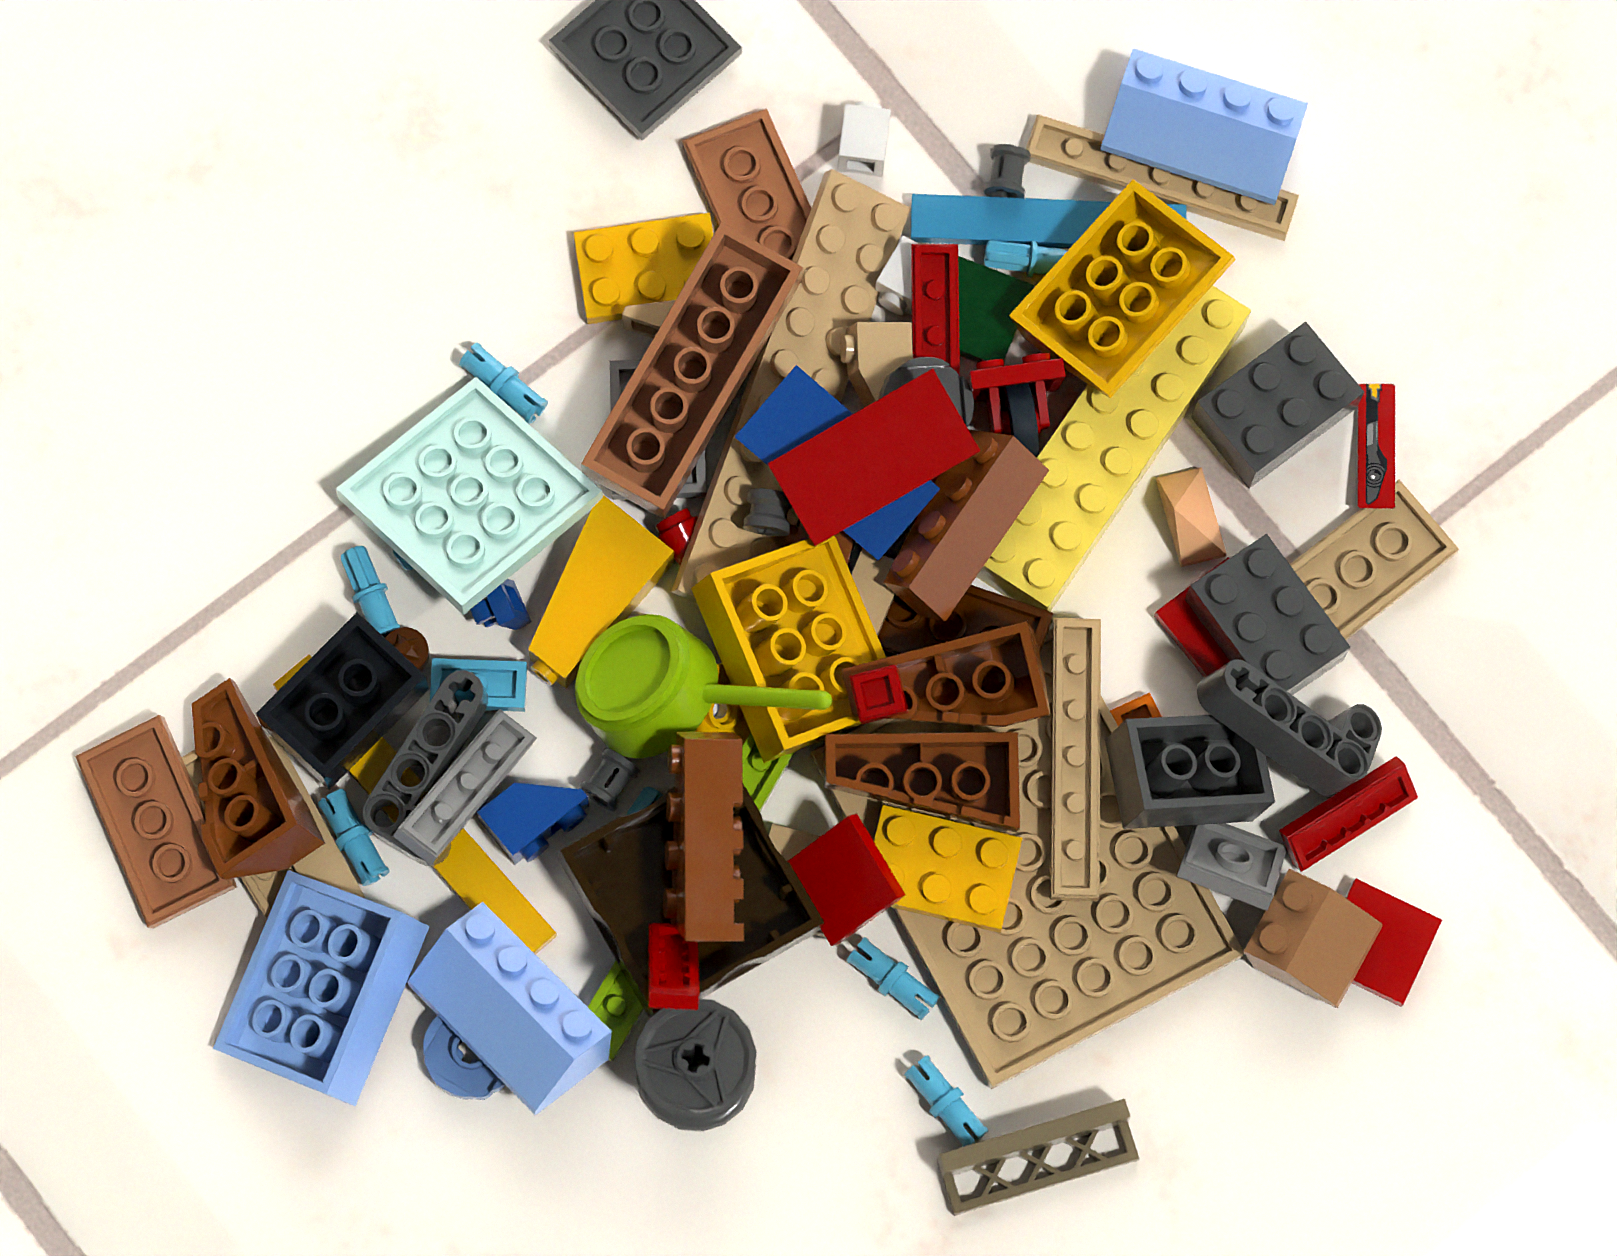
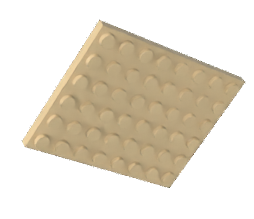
[811,628,1245,1089]

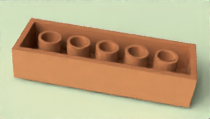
[581,222,803,519]

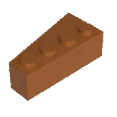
[883,429,1049,621]
[663,732,744,941]
[823,732,1020,832]

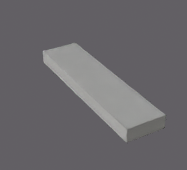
[393,709,537,866]

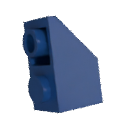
[477,782,589,865]

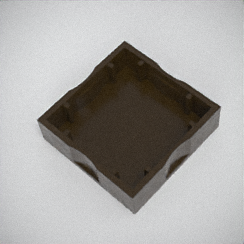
[558,784,825,1019]

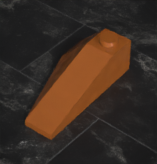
[841,621,1051,727]
[192,678,325,880]

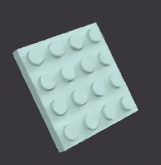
[336,377,603,615]

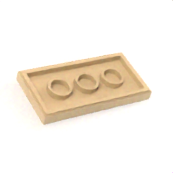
[1290,479,1459,641]

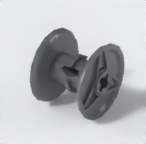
[634,999,757,1132]

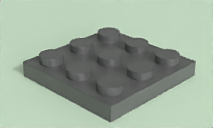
[549,0,742,141]

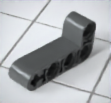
[1197,659,1382,796]
[363,670,488,866]

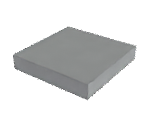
[1177,823,1287,911]

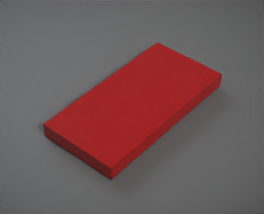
[768,368,981,547]

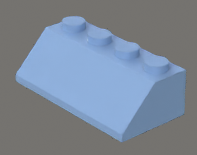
[1100,48,1308,205]
[408,902,612,1116]

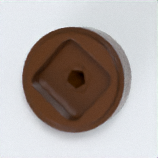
[386,627,430,671]

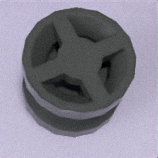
[743,488,792,536]

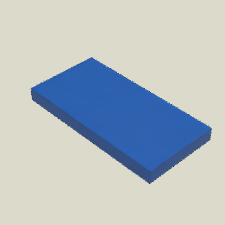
[735,365,940,561]

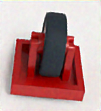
[966,353,1066,458]

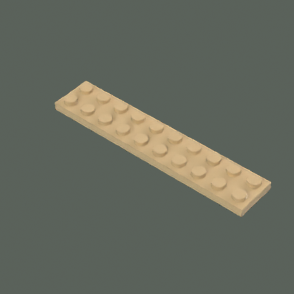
[671,169,910,603]

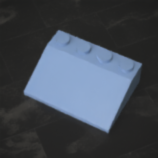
[213,870,430,1106]

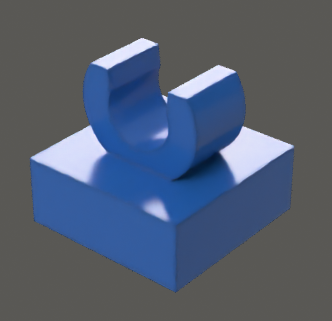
[470,579,532,630]

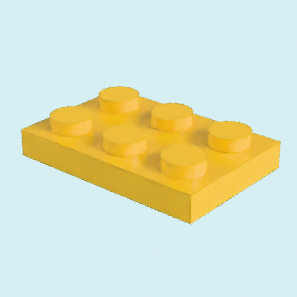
[573,212,713,325]
[874,805,1023,933]

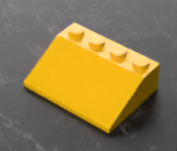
[1009,179,1236,398]
[691,536,886,763]

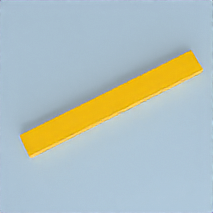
[273,654,557,955]

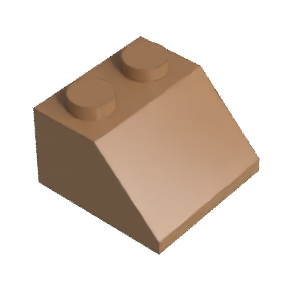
[1244,869,1383,1009]

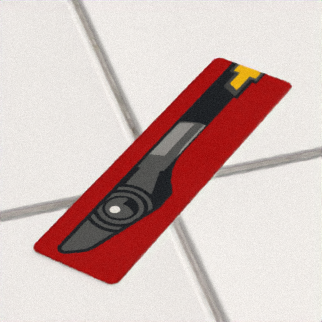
[1358,384,1395,509]

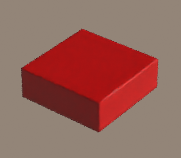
[849,664,909,724]

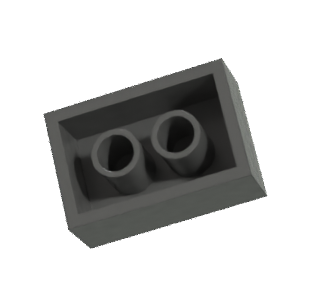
[1191,321,1364,488]
[1185,534,1351,695]
[1105,715,1275,829]

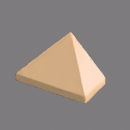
[1156,467,1226,567]

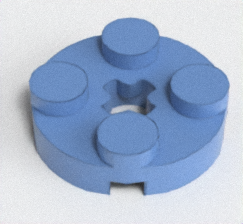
[423,1015,506,1100]

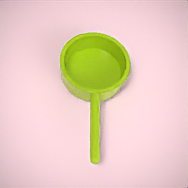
[575,614,832,758]

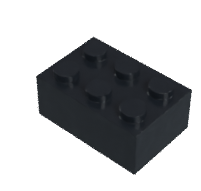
[255,612,429,790]

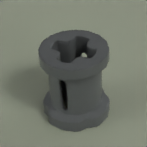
[984,144,1031,198]
[579,748,640,811]

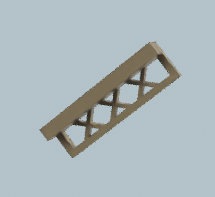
[937,1098,1140,1216]

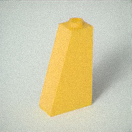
[528,495,674,689]

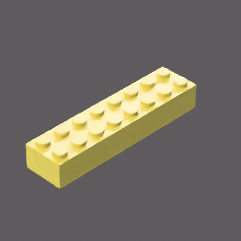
[976,286,1252,612]

